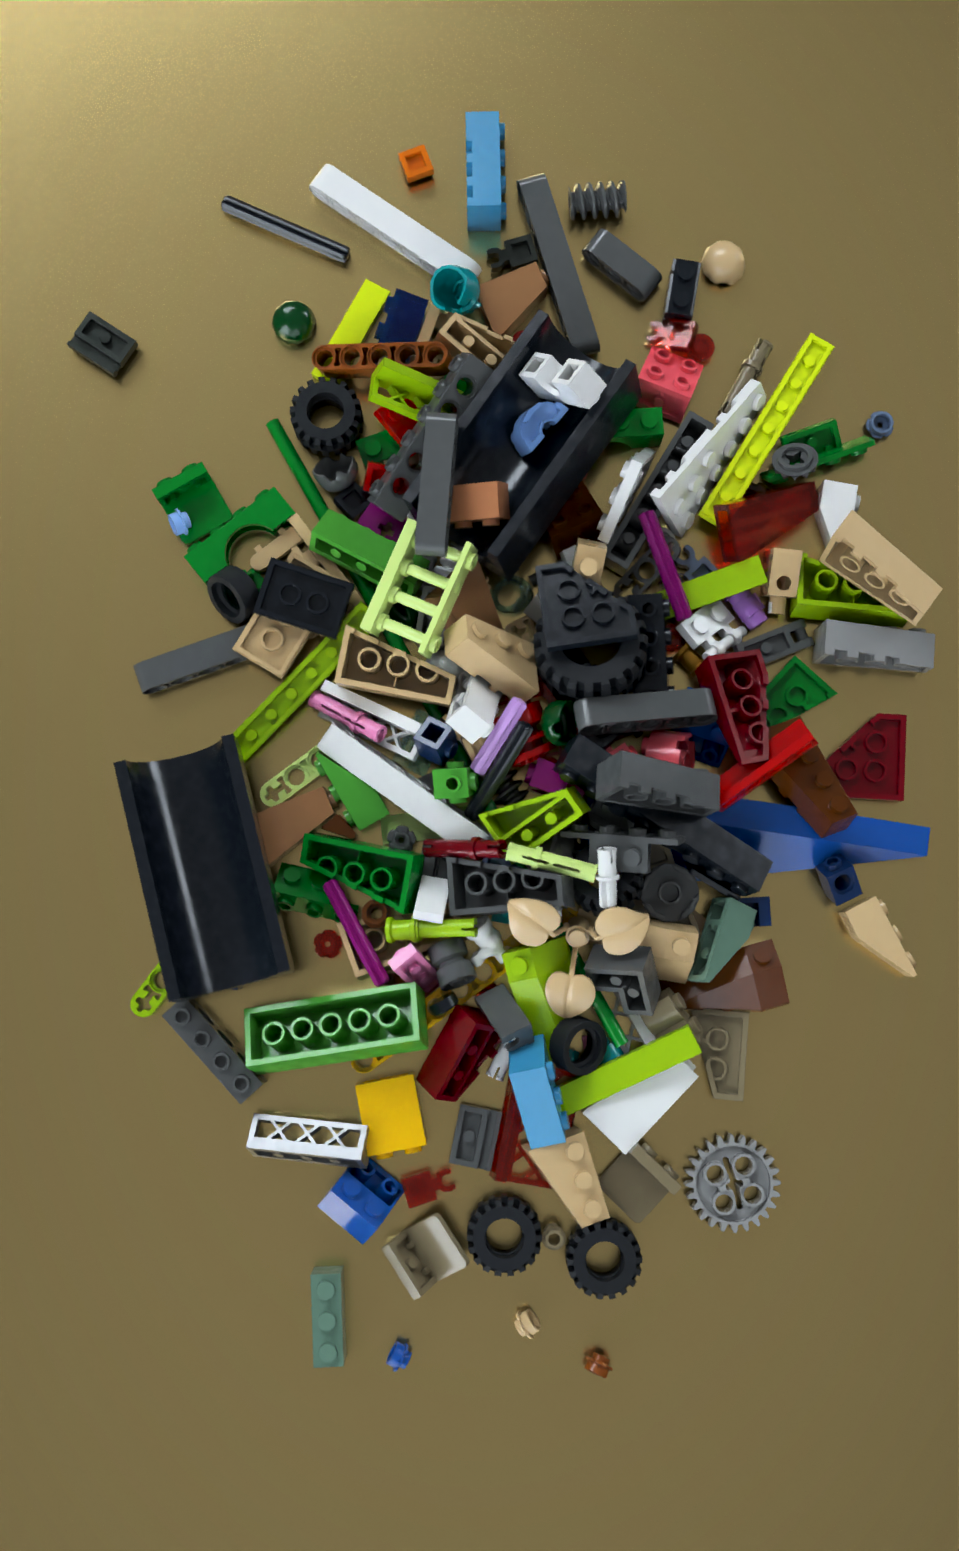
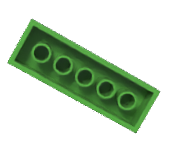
[244,981,429,1075]

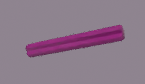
[639,510,693,621]
[323,879,390,987]

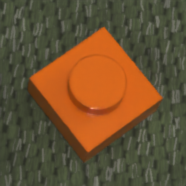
[398,144,434,183]

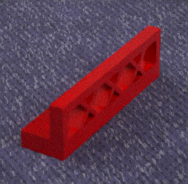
[719,718,819,813]

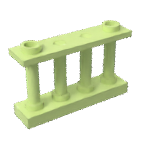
[360,518,478,659]

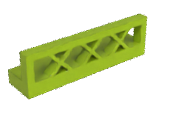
[368,357,464,422]

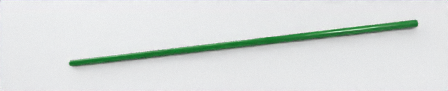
[266,419,628,1048]

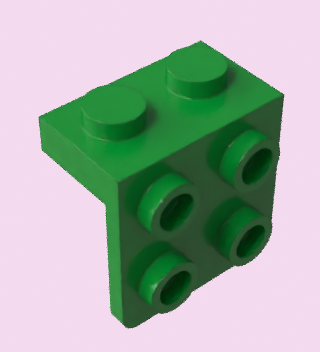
[152,462,233,545]

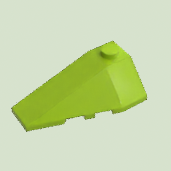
[502,935,571,1061]

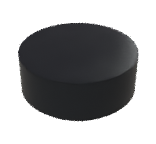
[428,991,459,1016]

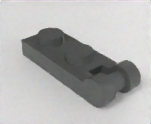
[732,618,815,665]

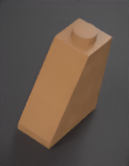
[477,262,549,336]

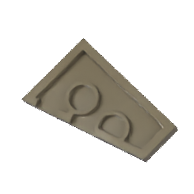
[691,1009,749,1102]

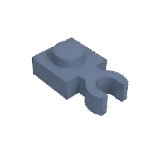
[674,545,718,581]

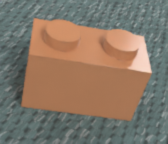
[450,481,510,529]

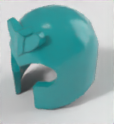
[430,265,481,315]

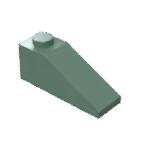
[688,897,757,983]

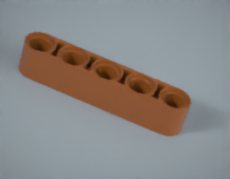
[311,341,453,379]

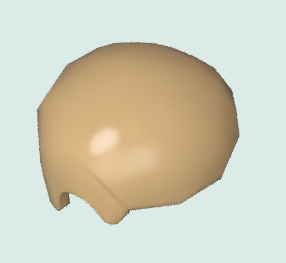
[701,241,746,286]

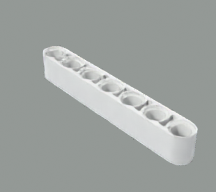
[309,164,482,277]
[317,721,495,862]

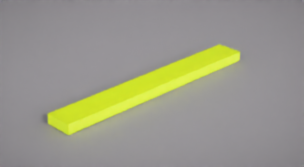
[698,333,835,530]

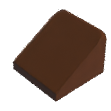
[321,814,358,840]

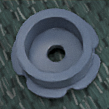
[866,411,894,439]

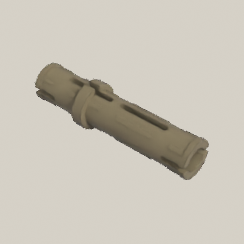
[718,338,774,415]

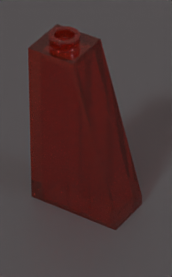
[713,481,819,562]

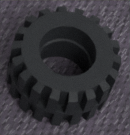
[290,377,364,456]
[572,841,644,917]
[467,1194,542,1276]
[565,1217,642,1300]

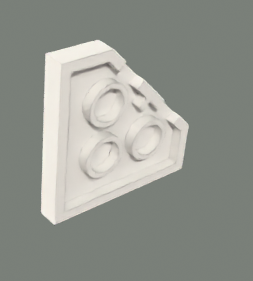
[597,447,656,544]

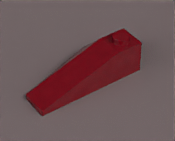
[695,649,769,766]

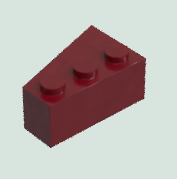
[416,1004,501,1102]

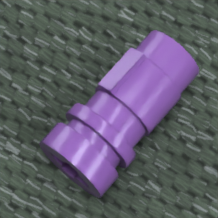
[724,590,769,631]

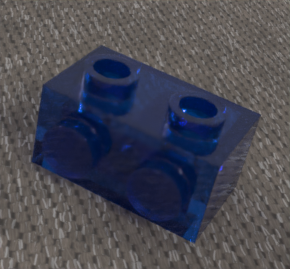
[374,288,429,361]

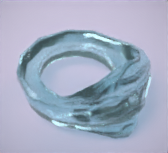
[492,576,534,613]

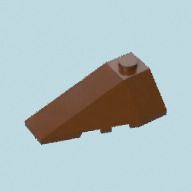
[659,939,789,1012]

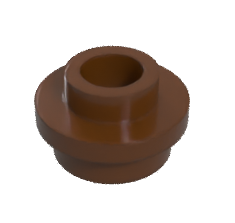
[362,899,392,929]

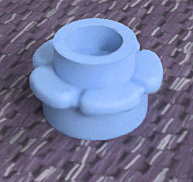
[167,508,192,536]

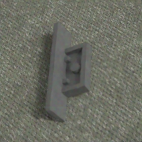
[561,823,685,874]

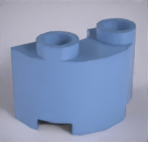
[511,401,569,457]

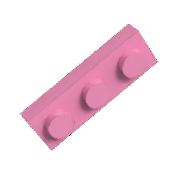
[387,943,439,997]

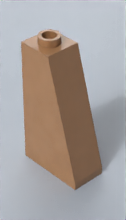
[424,562,503,630]
[257,786,339,868]

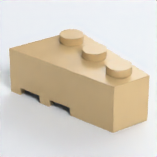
[521,1126,610,1228]

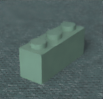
[310,1265,347,1368]

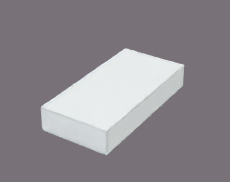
[413,875,448,924]

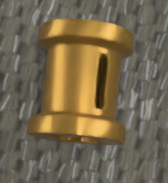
[673,643,704,678]

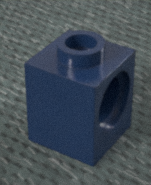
[815,854,863,906]

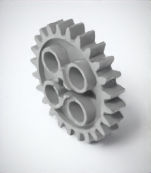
[683,1133,782,1233]

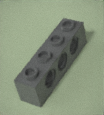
[162,999,267,1105]

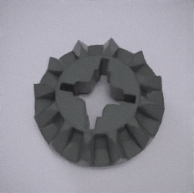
[772,443,818,481]

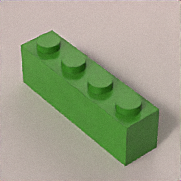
[309,509,430,596]

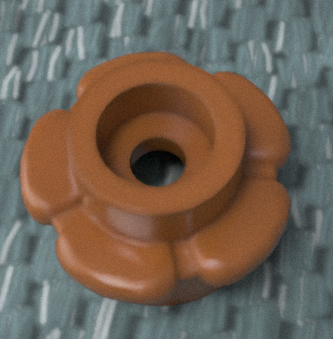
[584,1352,613,1379]

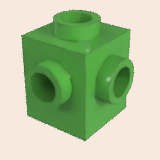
[432,761,479,804]

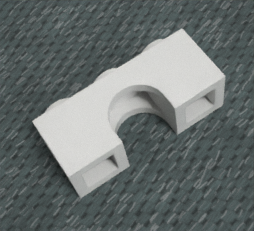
[518,352,607,409]

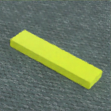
[311,279,391,384]

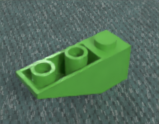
[313,751,390,831]

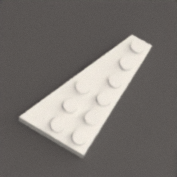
[650,379,766,538]

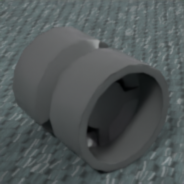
[427,937,477,991]

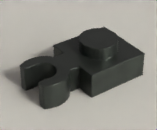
[486,233,539,273]

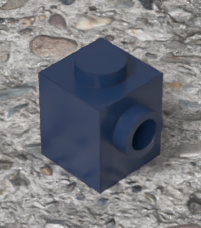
[413,716,459,767]

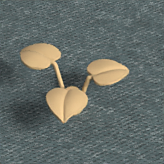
[507,898,650,1019]

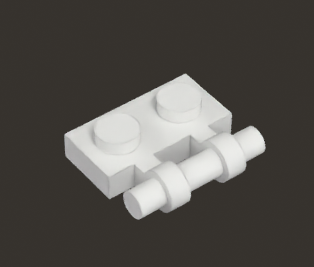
[676,600,747,660]

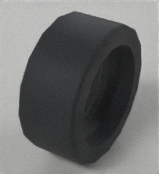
[207,565,259,624]
[549,1015,607,1076]

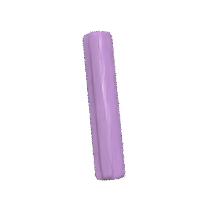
[470,697,527,775]

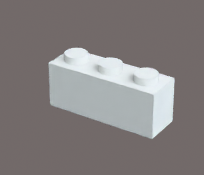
[445,670,503,744]

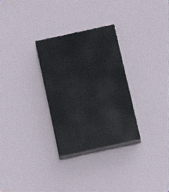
[253,557,355,640]

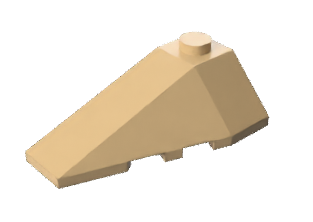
[577,907,699,984]

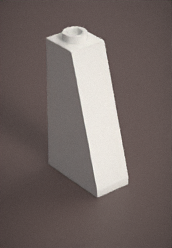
[581,1059,699,1155]

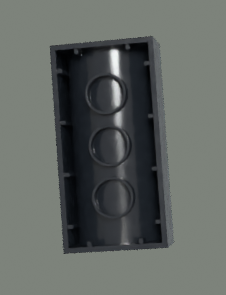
[402,309,642,582]
[113,734,295,1003]

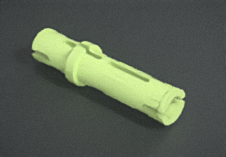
[505,842,598,883]

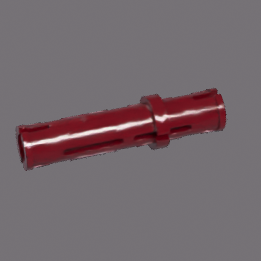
[422,837,508,861]

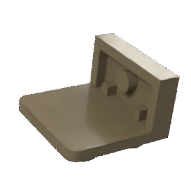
[598,1142,682,1223]
[381,1213,469,1300]

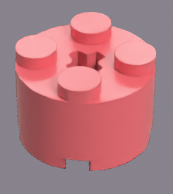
[641,730,695,768]

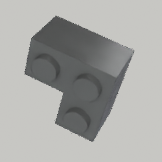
[584,944,661,1016]

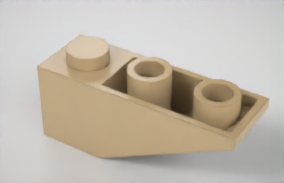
[838,896,917,977]

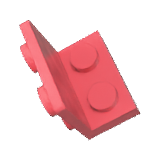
[636,346,704,424]

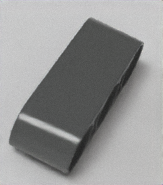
[582,229,662,302]

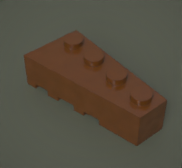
[769,716,858,838]

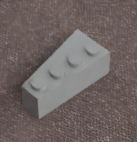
[812,619,935,673]

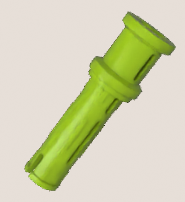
[385,916,478,943]

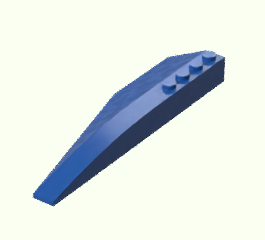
[579,796,930,881]

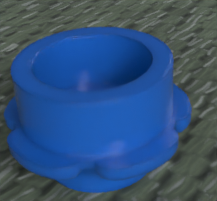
[386,1341,412,1372]

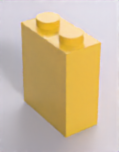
[355,1071,427,1160]

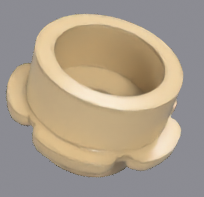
[514,1309,541,1339]

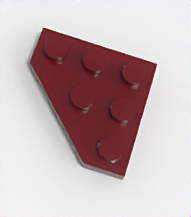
[826,713,907,802]

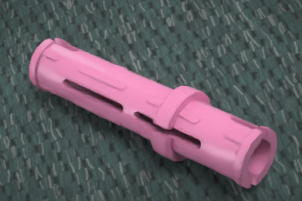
[308,690,387,743]

